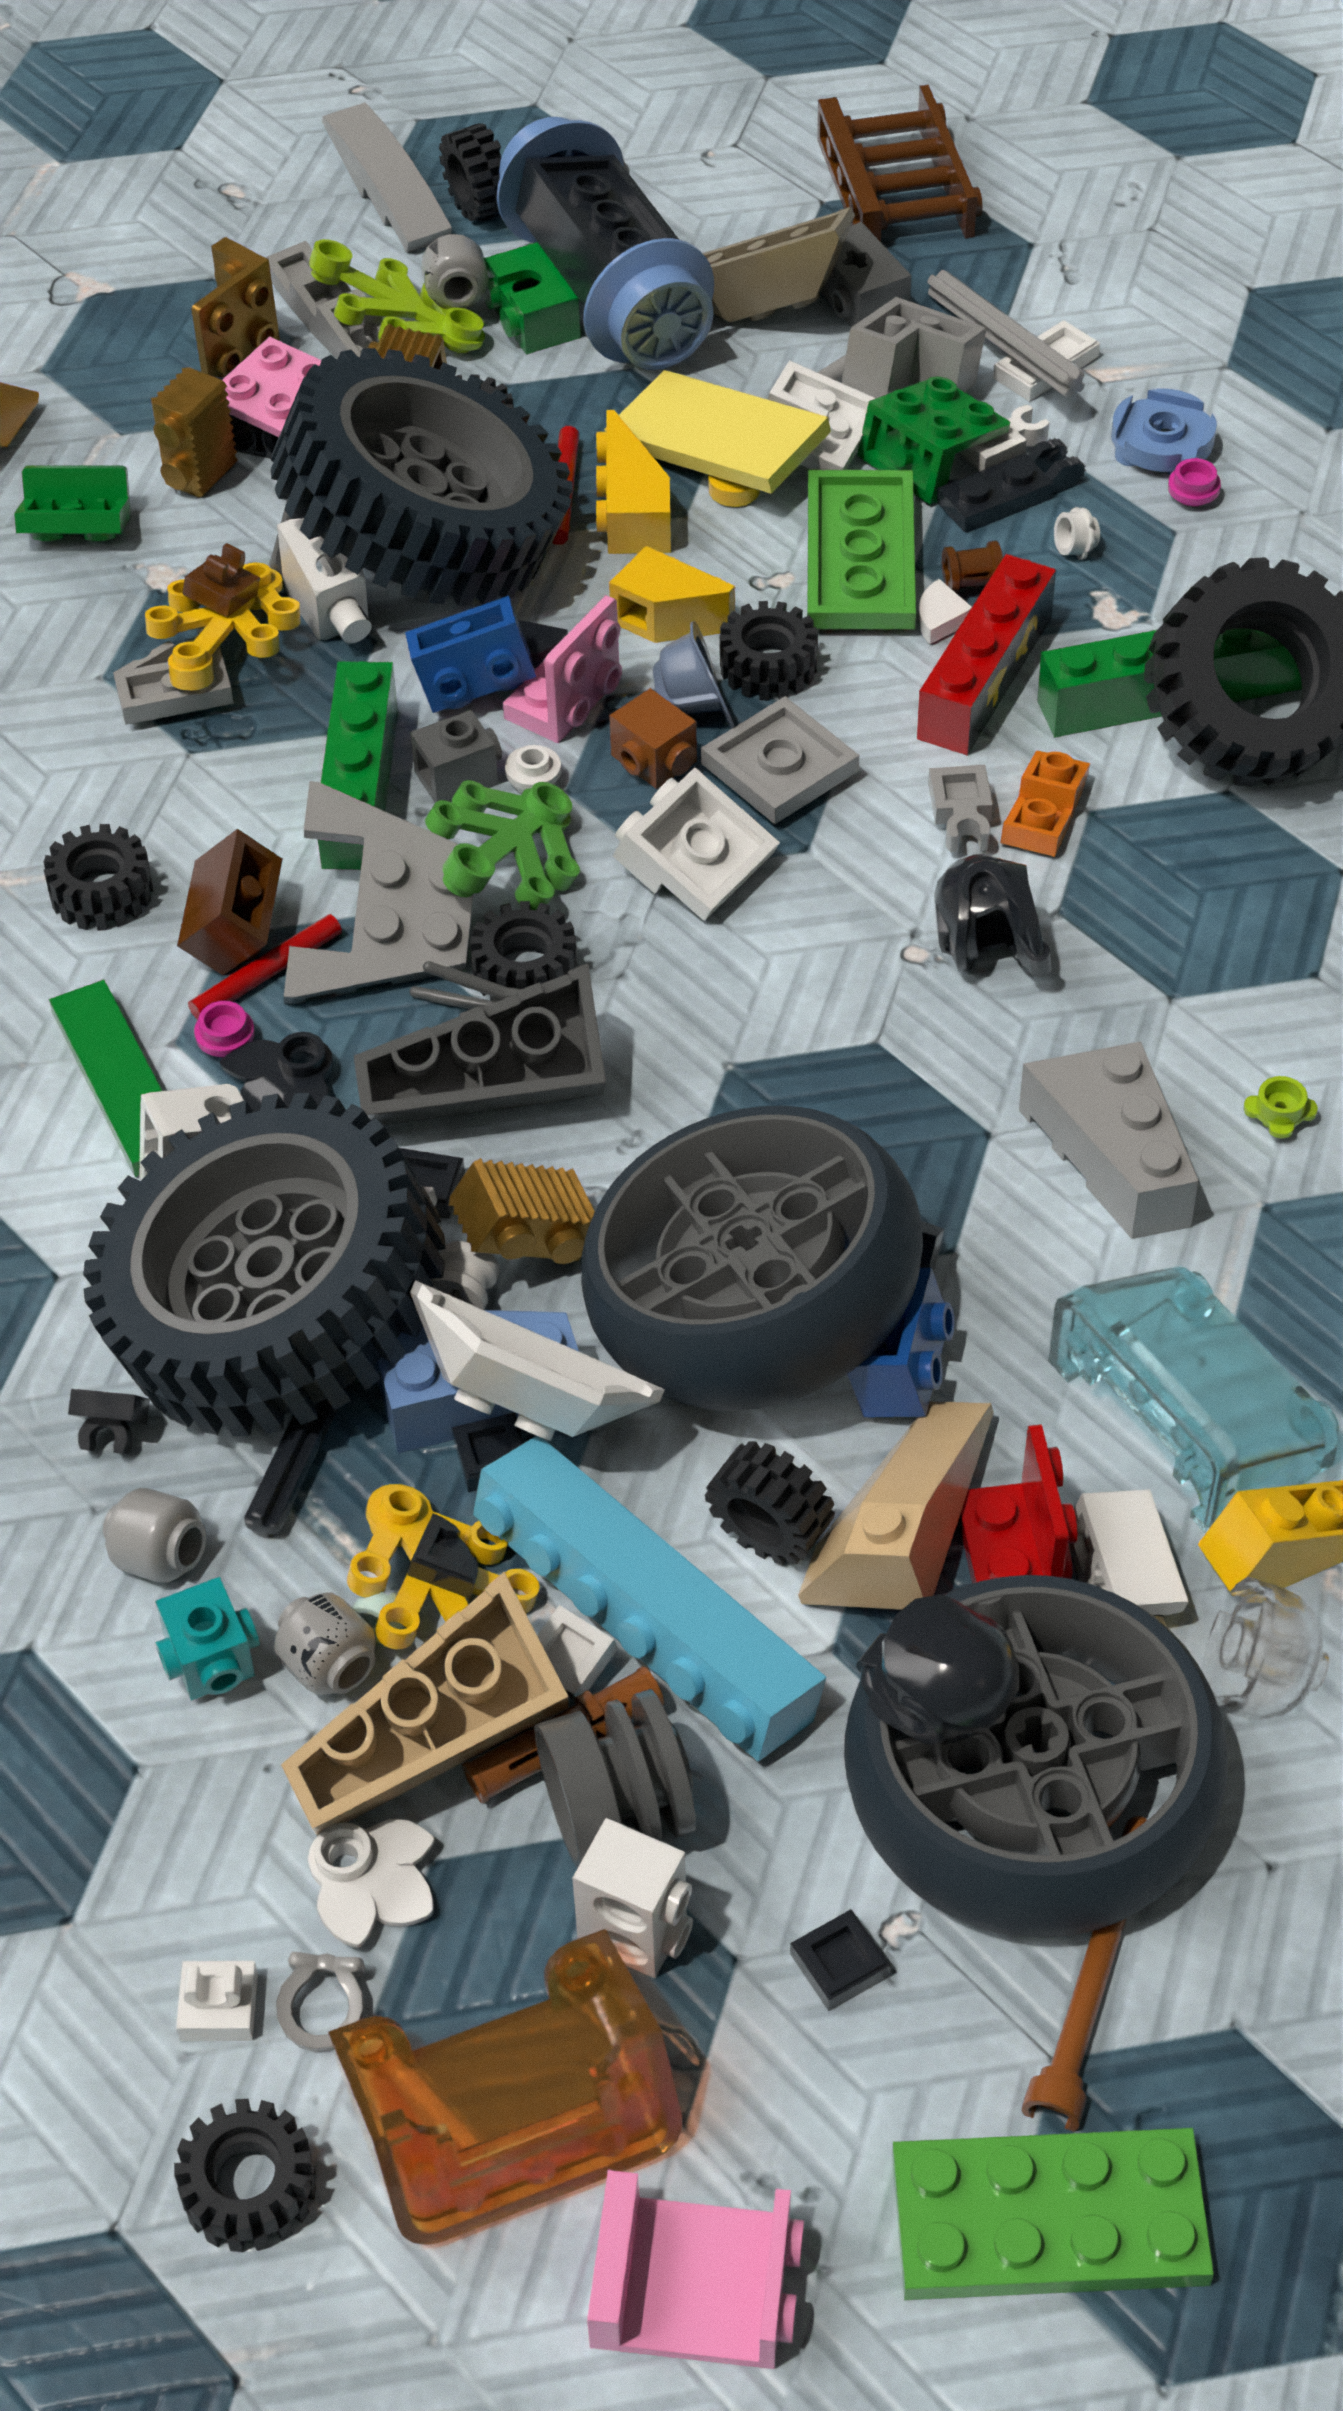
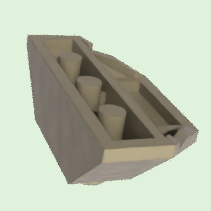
[703,207,855,322]

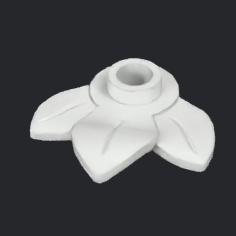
[308,1819,434,1948]

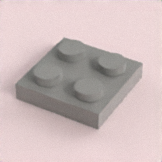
[701,696,860,824]

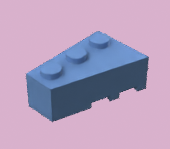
[373,1310,579,1453]

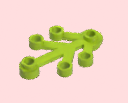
[309,239,485,353]

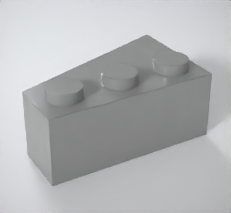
[1019,1041,1199,1239]

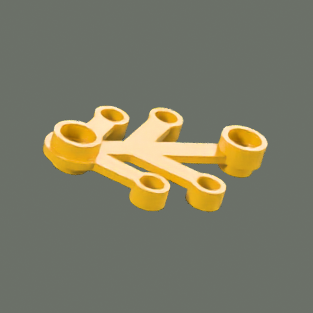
[145,562,301,691]
[347,1484,540,1649]

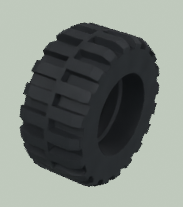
[1144,557,1343,787]

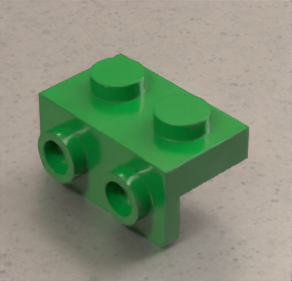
[14,465,131,541]

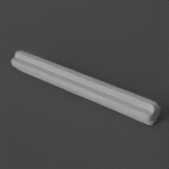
[927,270,1085,397]

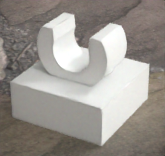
[176,1961,258,2041]

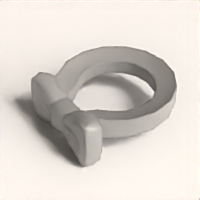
[276,1952,365,2052]

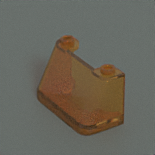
[328,1929,682,2245]

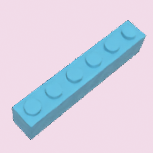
[473,1436,827,1762]

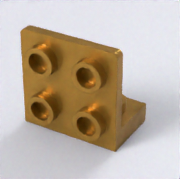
[191,237,280,378]

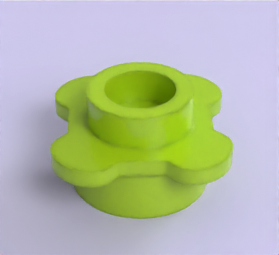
[1243,1076,1318,1138]

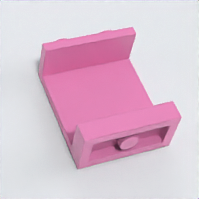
[587,2170,804,2369]

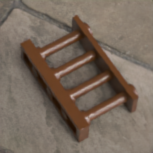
[817,84,983,242]

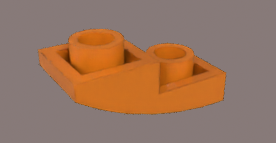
[1000,750,1090,857]

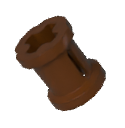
[941,540,1003,594]

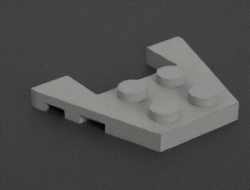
[284,781,473,1004]

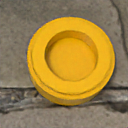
[708,475,760,507]

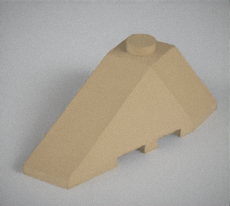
[798,1401,994,1609]

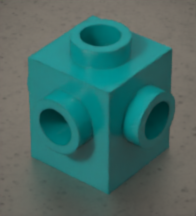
[155,1576,260,1701]

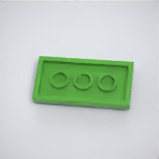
[807,470,916,630]
[892,2128,1214,2300]

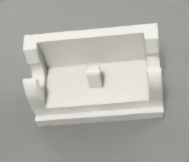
[1068,1489,1189,1626]

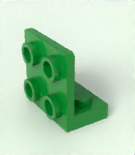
[857,376,1011,504]

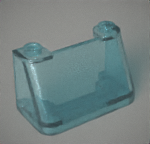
[1048,1265,1339,1534]

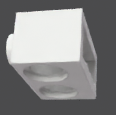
[573,1818,693,1978]

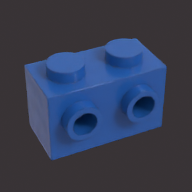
[405,596,536,713]
[847,1268,955,1417]

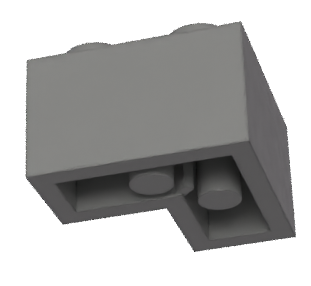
[841,297,986,398]

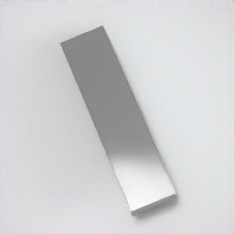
[322,102,452,253]
[265,241,382,359]

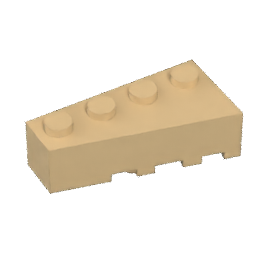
[281,1572,568,1836]

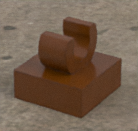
[183,543,260,617]

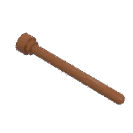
[1021,1816,1148,2132]

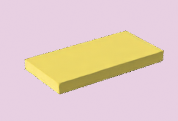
[604,370,831,494]

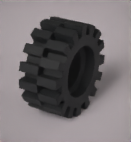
[439,123,502,221]
[719,601,818,701]
[43,824,153,931]
[470,901,578,1001]
[705,1441,835,1565]
[174,2098,317,2252]

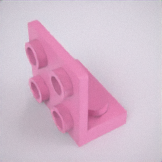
[223,337,322,437]
[503,595,622,743]

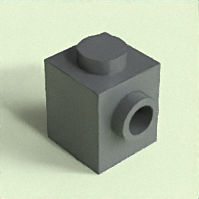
[410,710,502,803]

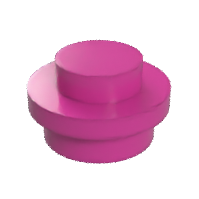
[1168,458,1221,507]
[194,1001,255,1057]

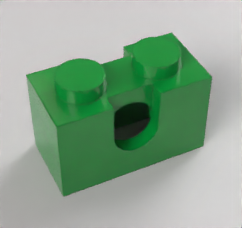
[483,242,581,355]

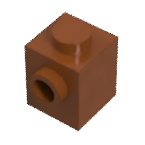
[609,688,697,789]

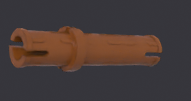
[461,1666,665,1804]

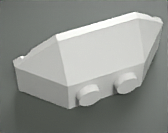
[410,1280,665,1441]

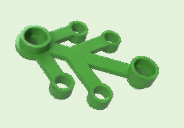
[425,780,580,911]

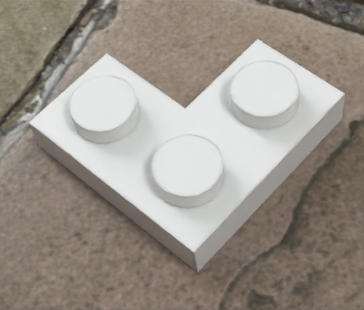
[768,360,875,470]

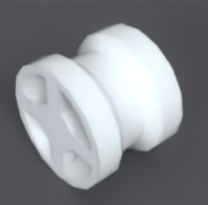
[431,1241,500,1310]

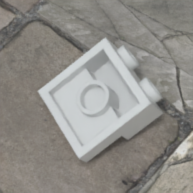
[613,768,780,921]

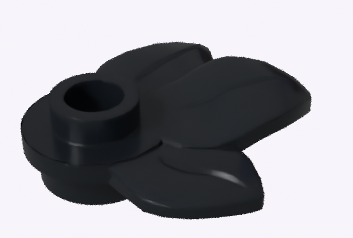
[220,1032,333,1112]

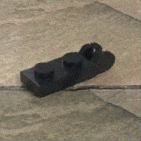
[937,437,1086,533]

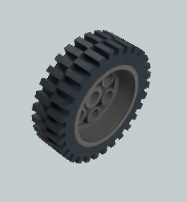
[270,348,573,606]
[83,1093,446,1436]

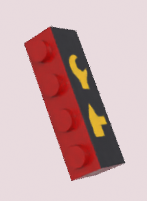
[917,554,1056,756]

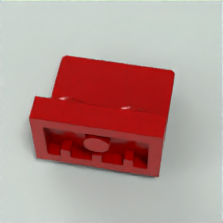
[958,1424,1078,1584]

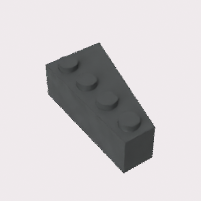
[354,963,606,1125]

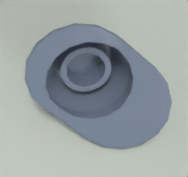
[652,621,734,729]

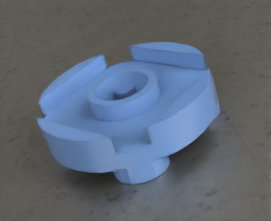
[1111,388,1217,475]

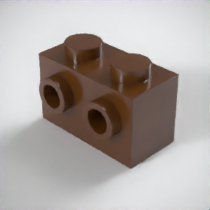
[177,829,283,975]

